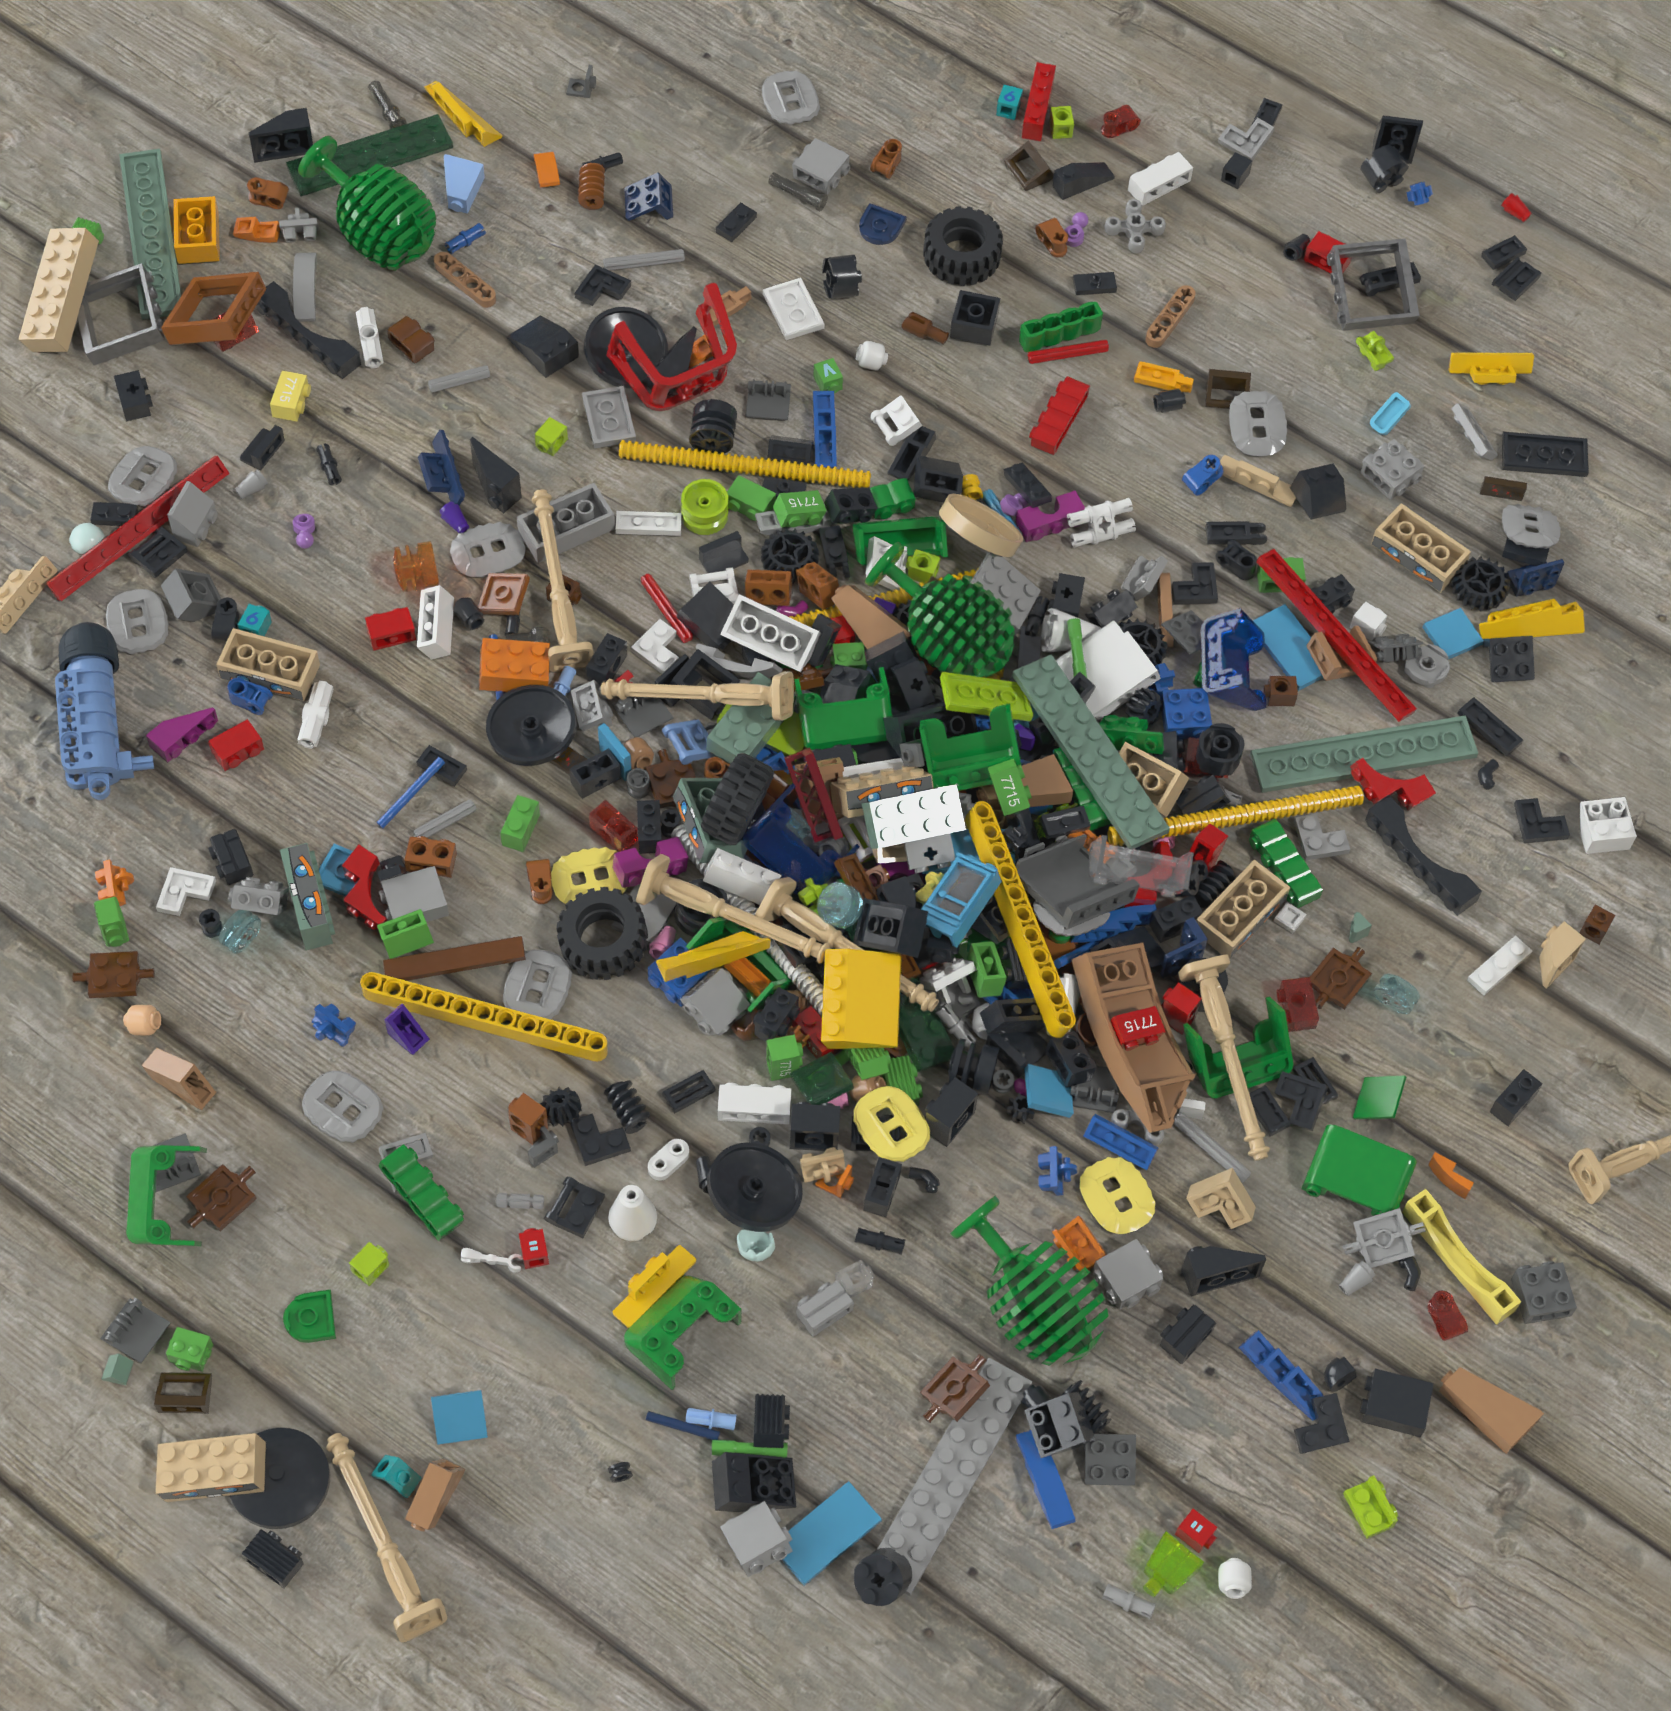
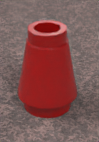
[1501,193,1532,222]

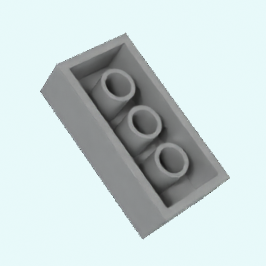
[517,483,615,563]

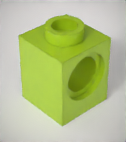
[1049,106,1074,139]
[535,417,568,456]
[906,549,941,584]
[349,1242,389,1286]

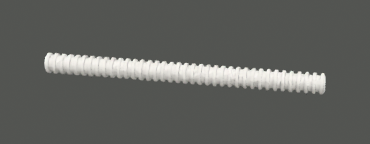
[671,824,824,1016]

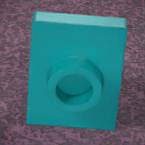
[371,1455,422,1498]

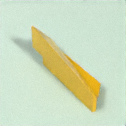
[424,81,503,147]
[1479,599,1585,639]
[656,931,771,982]

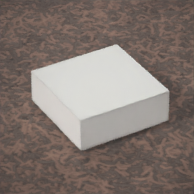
[1274,902,1306,934]
[1178,1099,1206,1120]

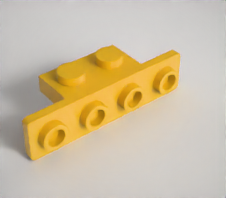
[1449,353,1534,385]
[613,1245,696,1328]

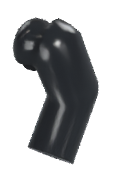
[1477,759,1499,790]
[1399,1256,1421,1291]

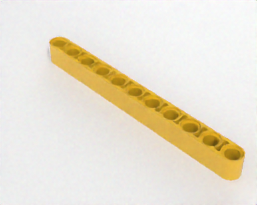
[965,801,1076,1038]
[360,972,608,1062]

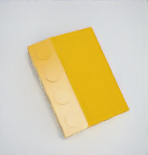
[821,949,901,1049]

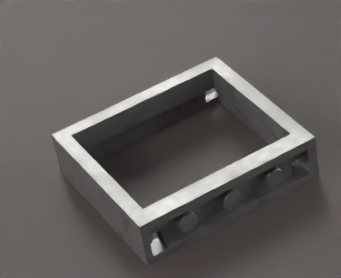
[1327,238,1420,331]
[78,263,165,365]

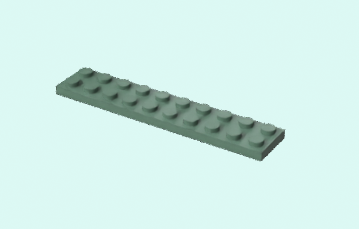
[119,149,181,320]
[1012,654,1170,850]
[1250,715,1478,793]

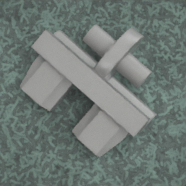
[279,208,319,243]

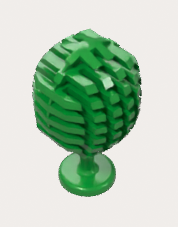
[298,136,436,271]
[864,541,1015,678]
[950,1195,1109,1366]

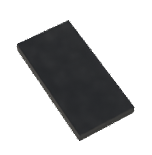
[1502,431,1589,477]

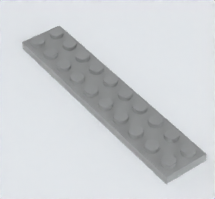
[878,1358,1032,1596]

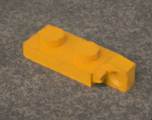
[1134,361,1194,393]

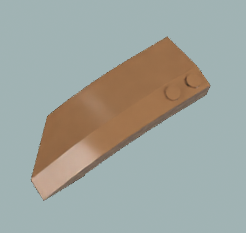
[1071,943,1196,1133]

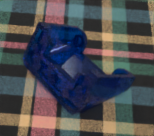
[1201,608,1267,711]

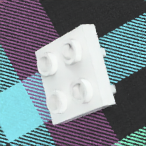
[866,536,907,591]
[917,957,976,1004]

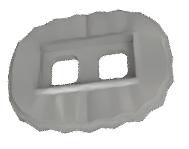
[761,71,820,125]
[1229,391,1287,456]
[108,446,177,506]
[1502,504,1561,549]
[450,522,525,577]
[106,589,169,655]
[1033,900,1110,937]
[503,950,572,1020]
[302,1071,384,1143]

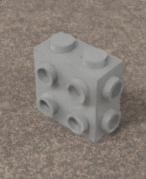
[792,138,850,195]
[1361,439,1424,500]
[229,877,289,915]
[680,968,750,1036]
[1093,1239,1163,1310]
[720,1501,793,1577]

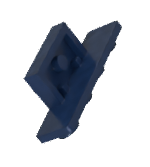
[418,430,465,506]

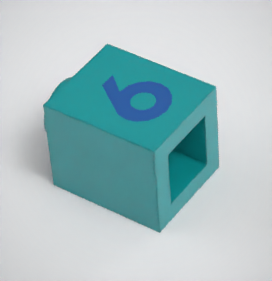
[996,85,1023,120]
[238,604,272,636]

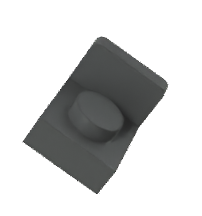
[527,1126,559,1168]

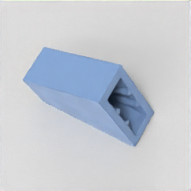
[444,154,485,214]

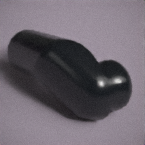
[908,1167,940,1193]

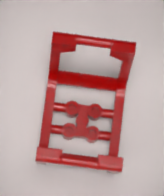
[607,283,737,411]

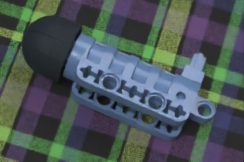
[55,622,154,800]

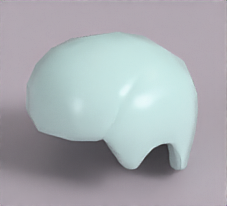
[69,523,106,554]
[737,1229,775,1262]

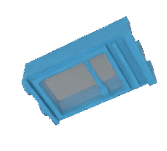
[921,852,1002,948]

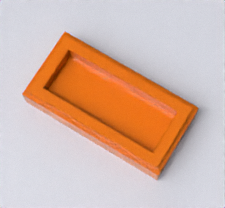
[724,957,772,997]

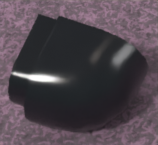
[1029,717,1054,750]
[1324,1356,1357,1392]

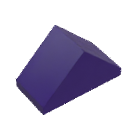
[384,1004,430,1055]

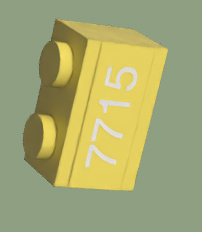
[270,371,311,422]

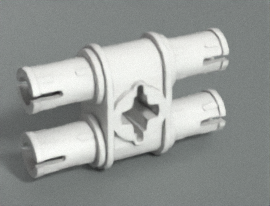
[1067,498,1136,548]

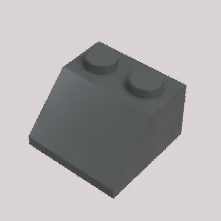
[161,568,221,622]

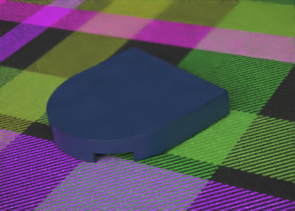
[859,203,907,245]

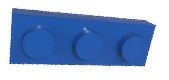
[1084,1114,1158,1170]

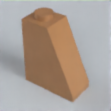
[142,1048,216,1110]
[405,1458,466,1531]

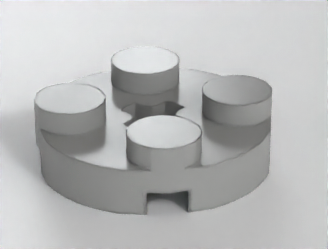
[1404,644,1450,688]

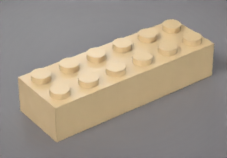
[18,228,99,352]

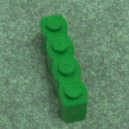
[1019,302,1103,352]
[1053,747,1112,831]
[1249,819,1323,908]
[379,1144,464,1241]

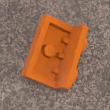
[1052,1216,1107,1271]

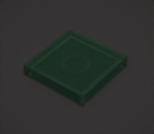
[790,1052,854,1105]

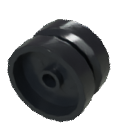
[674,879,729,937]

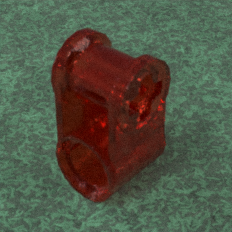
[1101,105,1141,138]
[1427,1290,1468,1341]

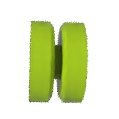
[681,479,728,535]

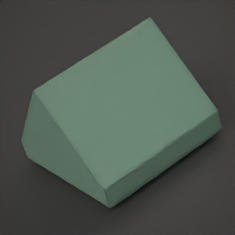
[1349,912,1372,943]
[102,1353,134,1385]

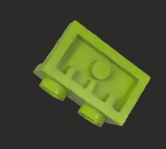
[1343,1475,1398,1539]

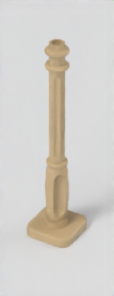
[532,489,594,672]
[601,671,794,721]
[636,854,831,963]
[755,877,939,1012]
[1178,954,1270,1161]
[1569,1135,1671,1204]
[326,1433,447,1642]

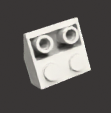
[1580,797,1637,854]

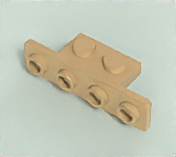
[1216,455,1296,507]
[0,556,58,634]

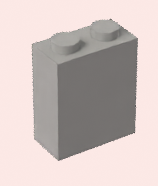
[379,866,449,922]

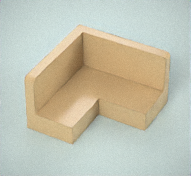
[1186,1168,1256,1229]

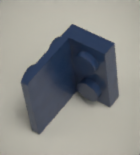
[624,172,673,221]
[1507,559,1565,597]
[1160,917,1208,978]

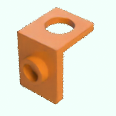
[815,1164,854,1198]

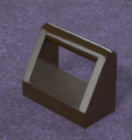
[1004,140,1054,191]
[1205,369,1251,409]
[154,1372,212,1414]

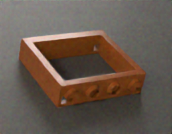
[161,272,266,345]

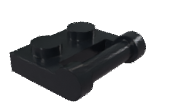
[128,527,188,578]
[544,1176,605,1238]

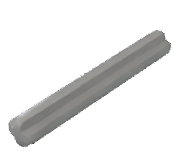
[603,249,685,270]
[1173,1113,1251,1182]

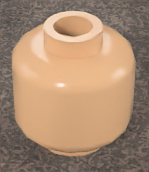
[123,1005,161,1036]

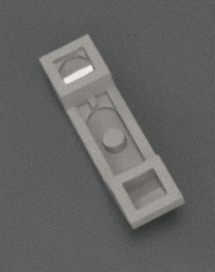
[293,253,317,322]
[755,504,837,535]
[696,643,782,678]

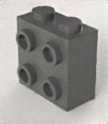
[1511,1261,1577,1324]

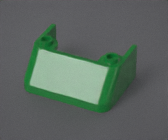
[853,517,948,565]
[794,667,892,750]
[686,917,793,1012]
[1183,996,1293,1098]
[127,1145,207,1246]

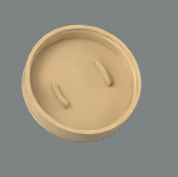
[939,494,1023,557]

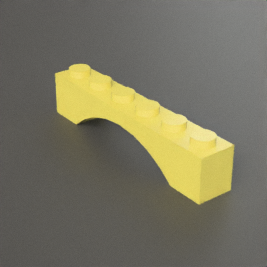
[1402,1189,1521,1325]

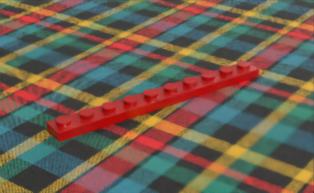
[46,456,230,601]
[1256,549,1417,722]

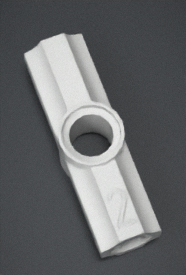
[356,307,383,369]
[298,681,334,749]

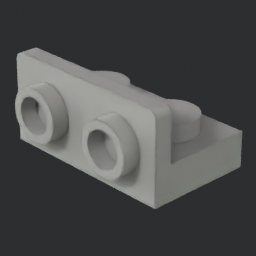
[1121,556,1168,601]
[571,680,613,731]

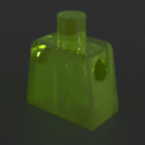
[1143,1531,1204,1597]

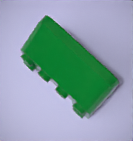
[920,703,1021,791]
[624,1276,742,1390]

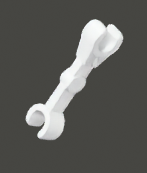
[461,1248,523,1273]

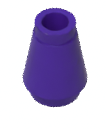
[440,502,470,533]

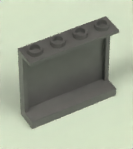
[1015,834,1140,929]

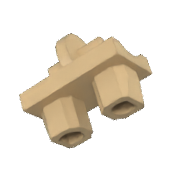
[800,1147,846,1183]

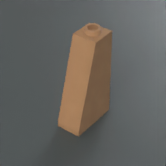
[831,584,912,649]
[976,754,1073,810]
[1439,1367,1544,1454]

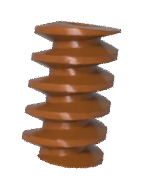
[578,163,605,210]

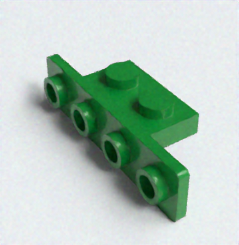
[1099,715,1164,754]

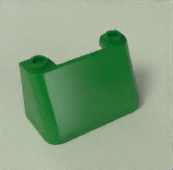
[1301,1124,1417,1216]

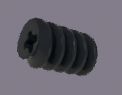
[1193,860,1237,908]
[604,1080,650,1134]
[1061,1380,1112,1434]

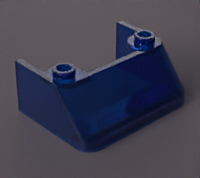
[743,783,860,897]

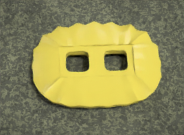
[551,847,627,904]
[853,1086,930,1162]
[1080,1157,1155,1234]

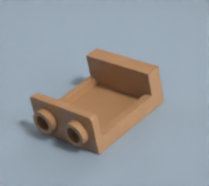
[1306,625,1377,681]
[794,757,845,825]

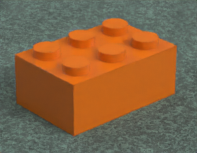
[479,638,550,692]

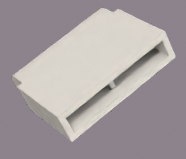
[1056,620,1161,722]

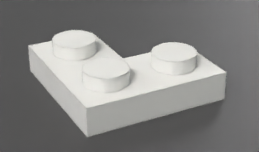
[631,619,679,674]
[156,867,216,916]

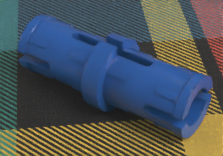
[444,223,486,254]

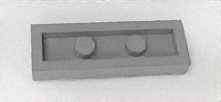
[1451,403,1498,461]

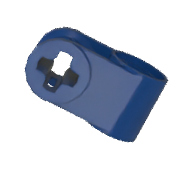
[1182,455,1224,496]
[227,678,273,715]

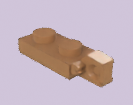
[709,286,752,326]

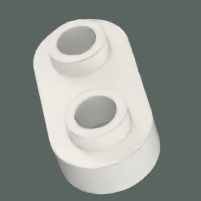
[648,1139,689,1181]

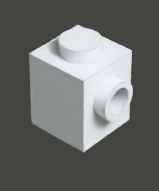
[1350,602,1387,641]

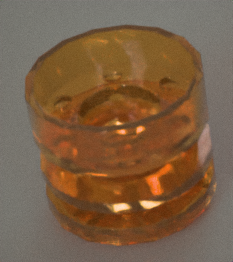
[393,541,439,592]

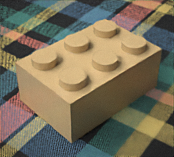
[1119,742,1189,817]

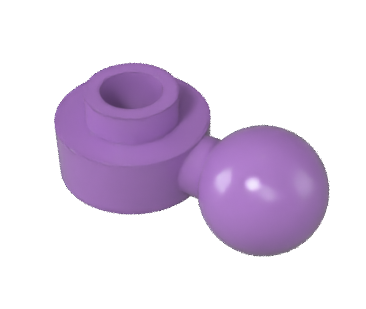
[1064,212,1088,247]
[1000,493,1029,516]
[293,514,315,549]

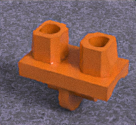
[95,859,134,906]

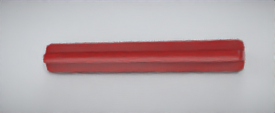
[1028,339,1109,364]
[641,573,693,643]

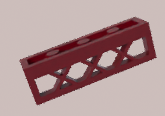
[784,748,843,843]

